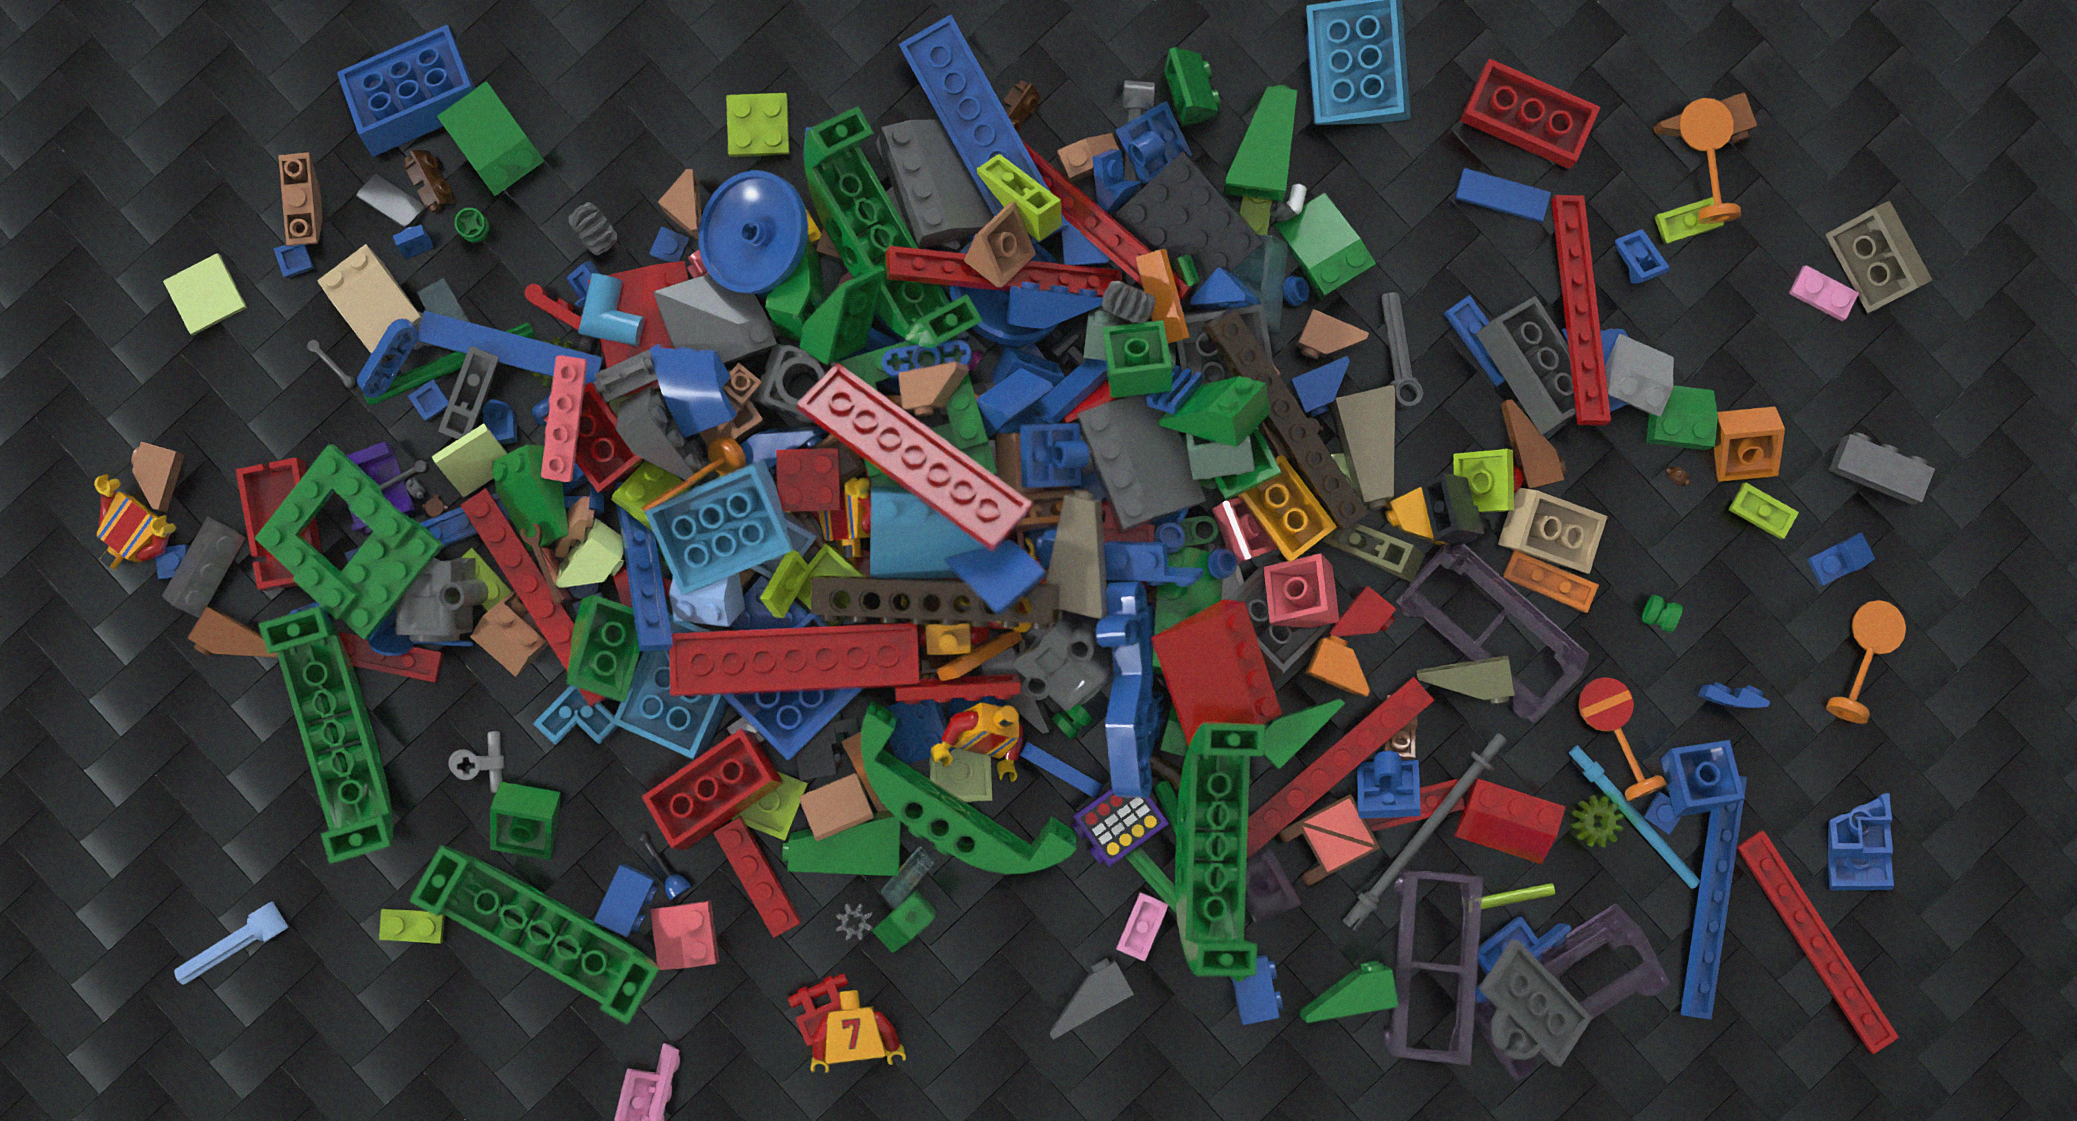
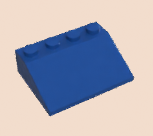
[337,25,475,157]
[724,612,864,761]

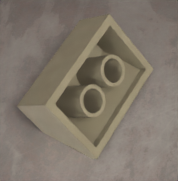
[1825,201,1932,313]

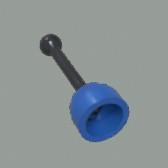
[638,832,691,901]

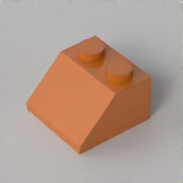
[1714,407,1785,482]
[1304,635,1370,697]

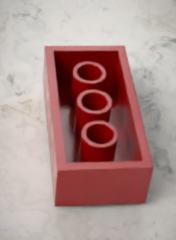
[1460,58,1600,169]
[642,728,784,851]

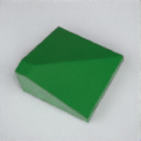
[1170,254,1200,287]

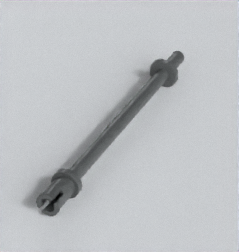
[1342,733,1507,932]

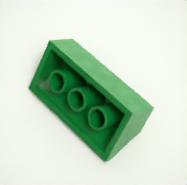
[1152,547,1223,674]

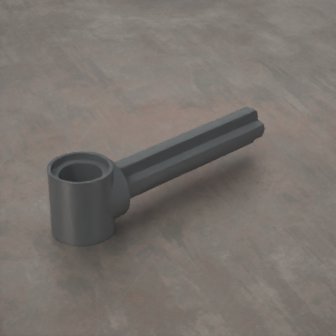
[1123,80,1155,199]
[1382,292,1423,412]

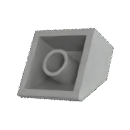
[1605,334,1674,417]

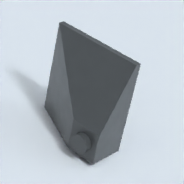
[653,274,777,366]
[1177,304,1274,386]
[1227,554,1332,682]

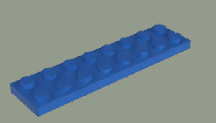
[899,14,1069,246]

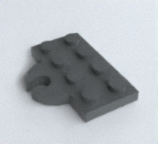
[1479,940,1593,1067]

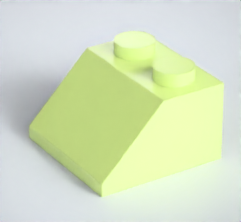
[555,518,624,588]

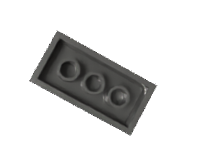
[1476,296,1576,435]

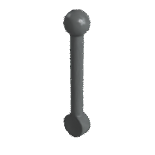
[307,340,355,388]
[379,460,427,491]

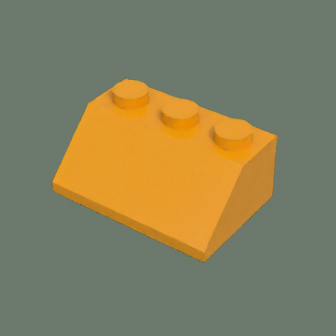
[1239,454,1337,563]

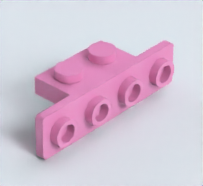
[614,1043,680,1121]

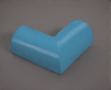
[578,273,645,347]
[533,685,618,745]

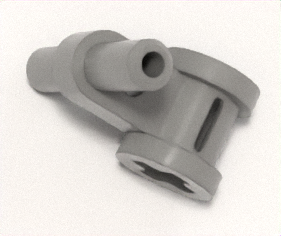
[448,731,505,793]

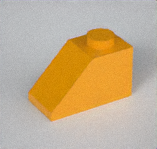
[1385,487,1445,545]

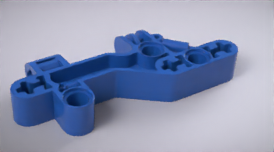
[1096,582,1166,798]

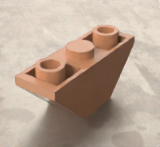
[278,152,323,246]

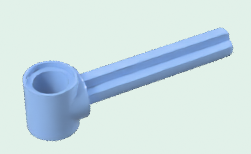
[174,901,288,984]

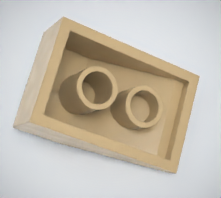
[317,244,422,354]
[1498,488,1607,574]

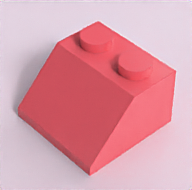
[1212,497,1278,565]
[1264,554,1340,628]
[650,900,719,970]

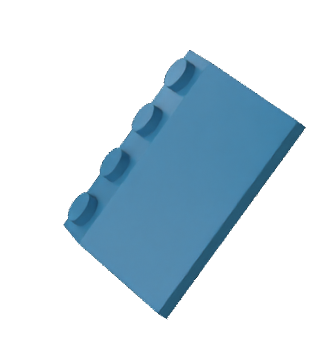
[1307,0,1411,125]
[645,459,793,595]
[870,486,985,578]
[612,613,728,759]

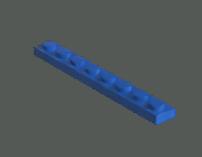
[1681,776,1747,1019]

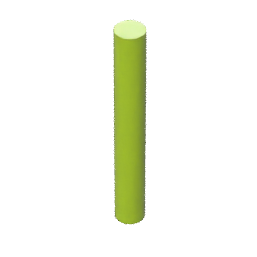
[1463,883,1555,913]

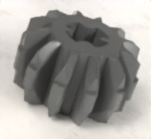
[569,202,617,255]
[1102,281,1156,323]

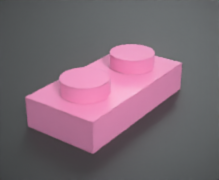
[1789,265,1859,321]
[1116,892,1168,961]

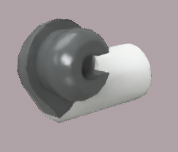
[1270,184,1307,222]

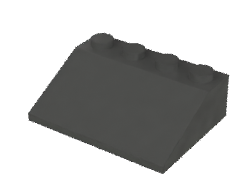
[876,120,994,249]
[1076,394,1206,534]

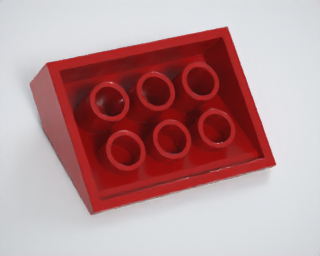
[588,261,688,398]
[1151,599,1282,746]

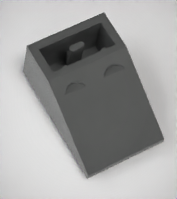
[616,385,703,485]

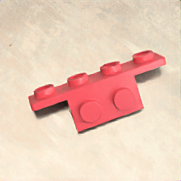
[541,355,587,482]

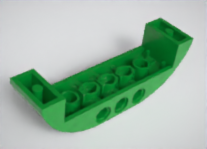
[804,106,983,348]
[259,606,393,864]
[861,700,1077,874]
[1175,723,1264,976]
[410,846,660,1024]

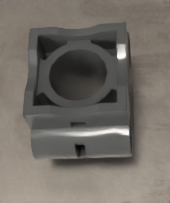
[752,344,836,426]
[394,558,489,642]
[1012,609,1113,711]

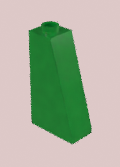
[1223,85,1297,202]
[782,810,901,876]
[872,889,937,953]

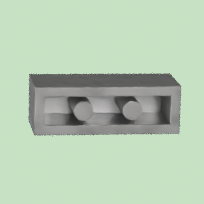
[1829,432,1935,505]
[162,516,245,618]

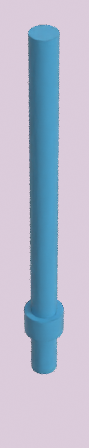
[1569,745,1700,889]

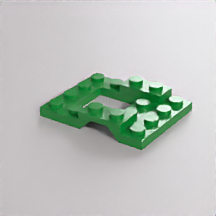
[837,335,998,486]
[255,444,444,639]

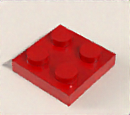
[776,448,841,512]

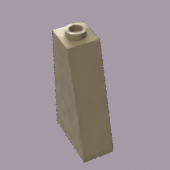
[1331,385,1395,511]
[1046,490,1108,619]

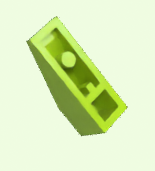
[976,154,1062,242]

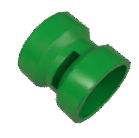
[454,207,490,243]
[1642,594,1683,633]
[1051,704,1094,740]

